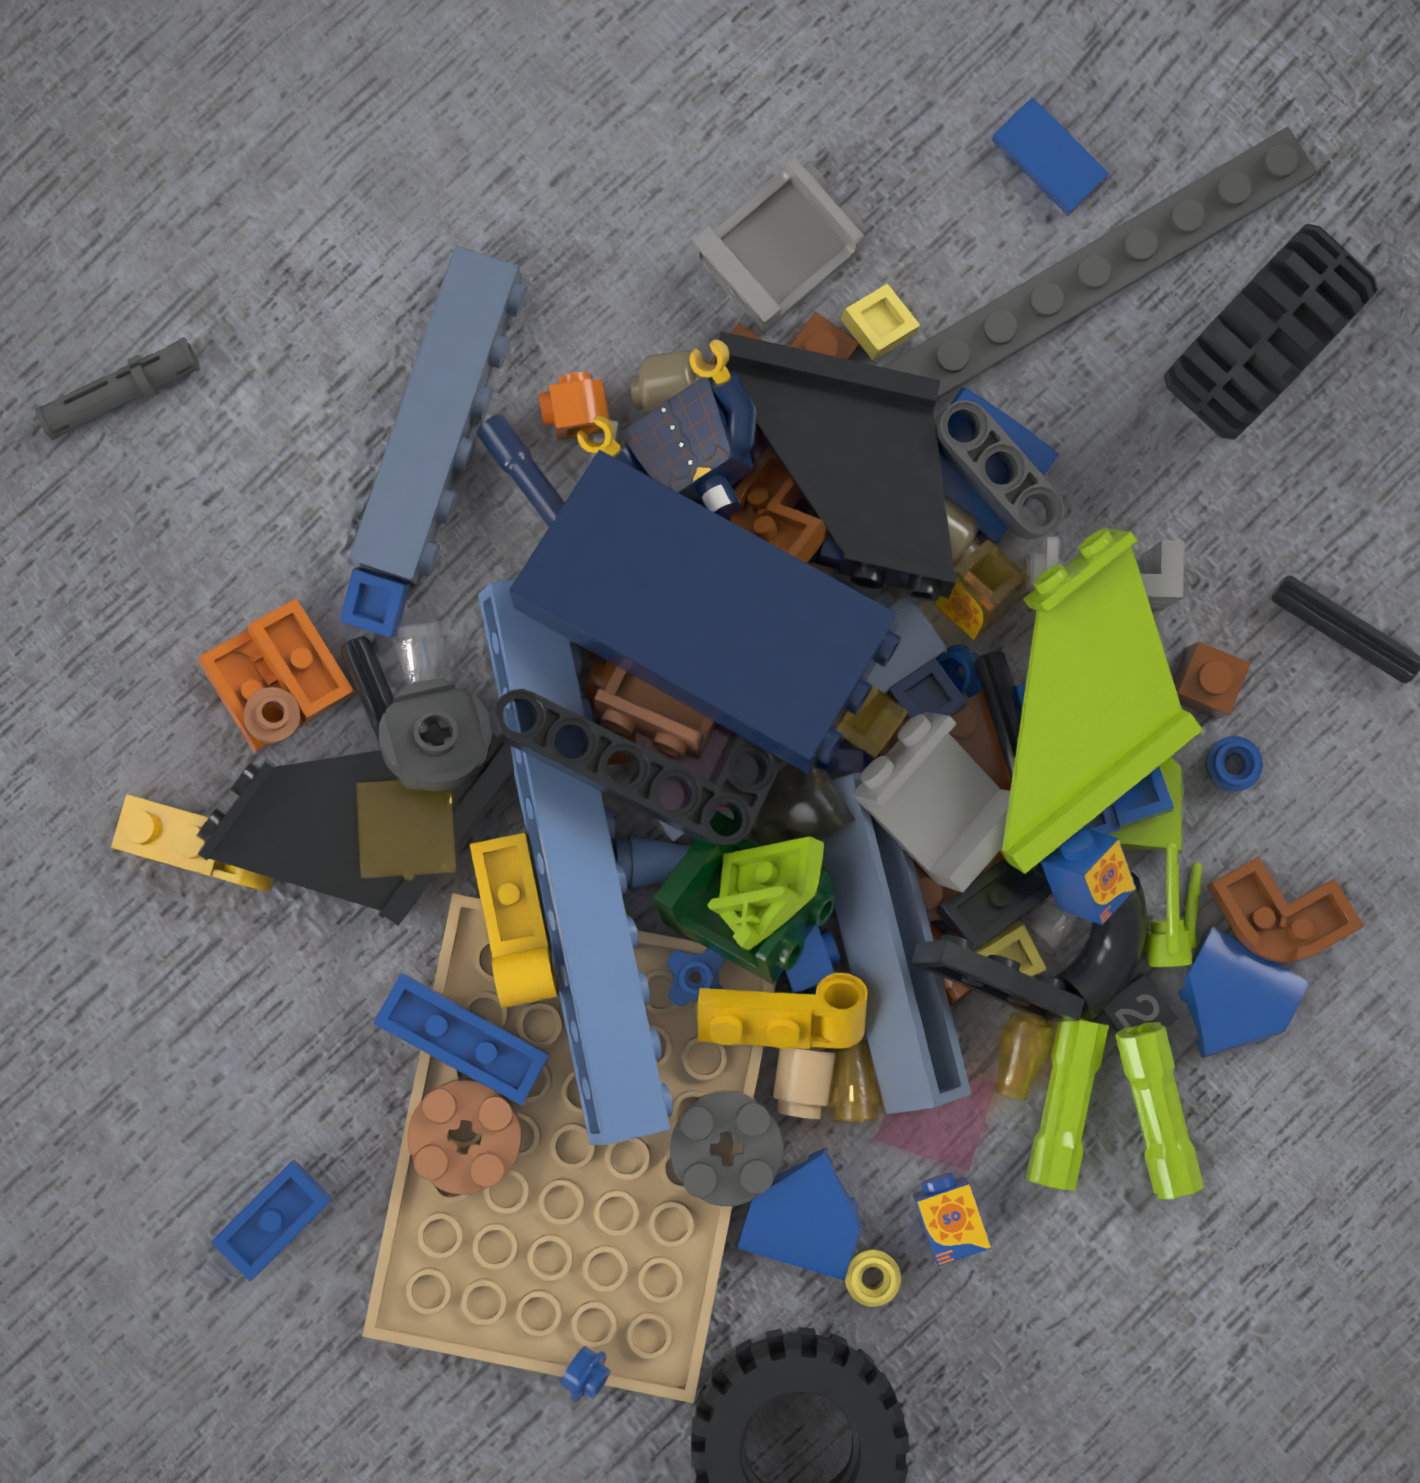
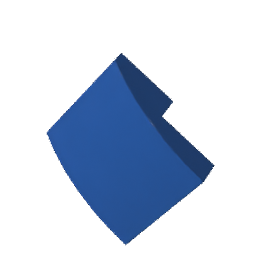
[939,388,1059,544]

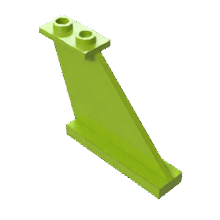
[1000,528,1203,874]

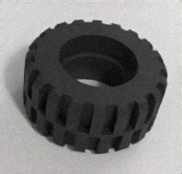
[1164,224,1378,440]
[691,1327,910,1483]

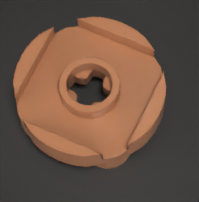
[408,1079,522,1194]

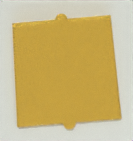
[356,778,456,880]

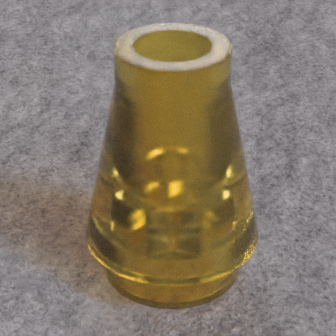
[995,1013,1055,1100]
[827,1041,883,1123]

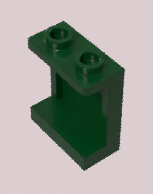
[653,811,835,985]

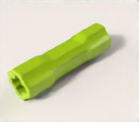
[1025,1019,1109,1191]
[1115,1022,1204,1199]

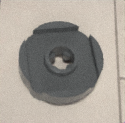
[379,679,492,791]
[670,1090,783,1206]

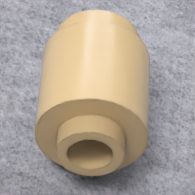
[773,1047,836,1119]

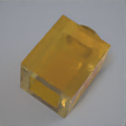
[934,539,1029,641]

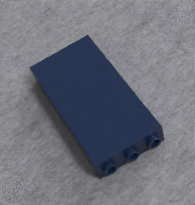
[509,450,901,775]

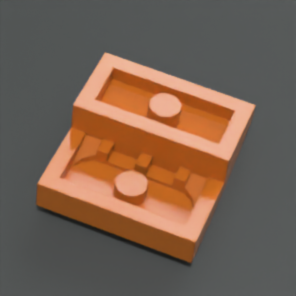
[198,598,354,754]

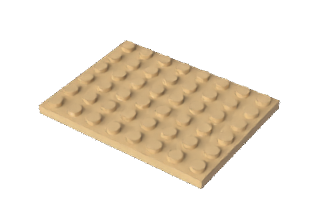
[362,893,777,1403]

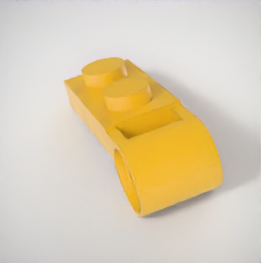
[111,794,274,892]
[470,833,558,1008]
[698,973,867,1049]

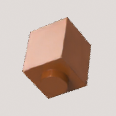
[1173,642,1251,719]

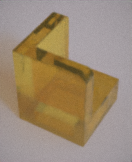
[837,680,908,758]

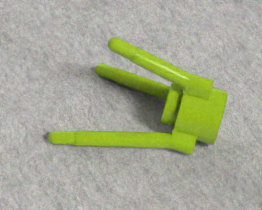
[1143,842,1203,967]

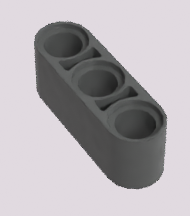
[935,400,1065,540]

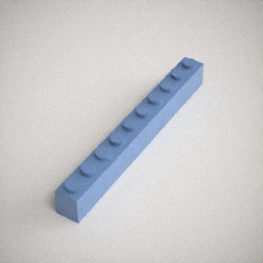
[478,579,673,1145]

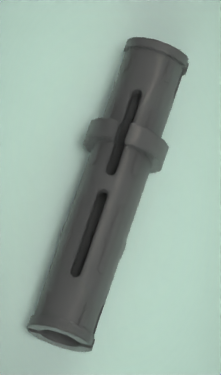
[35,337,201,440]

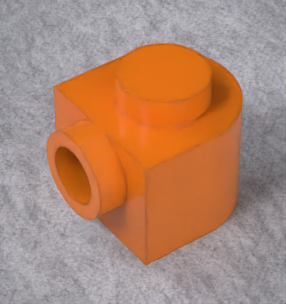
[538,372,610,441]

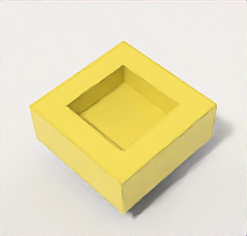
[840,284,920,361]
[975,920,1047,977]

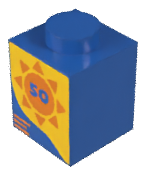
[1040,827,1136,925]
[912,1172,992,1266]

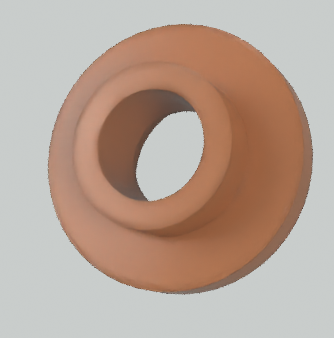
[243,687,300,743]

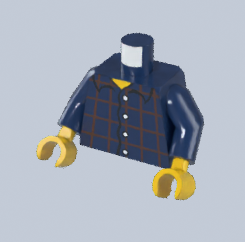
[577,340,757,519]

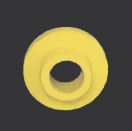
[845,1249,901,1307]

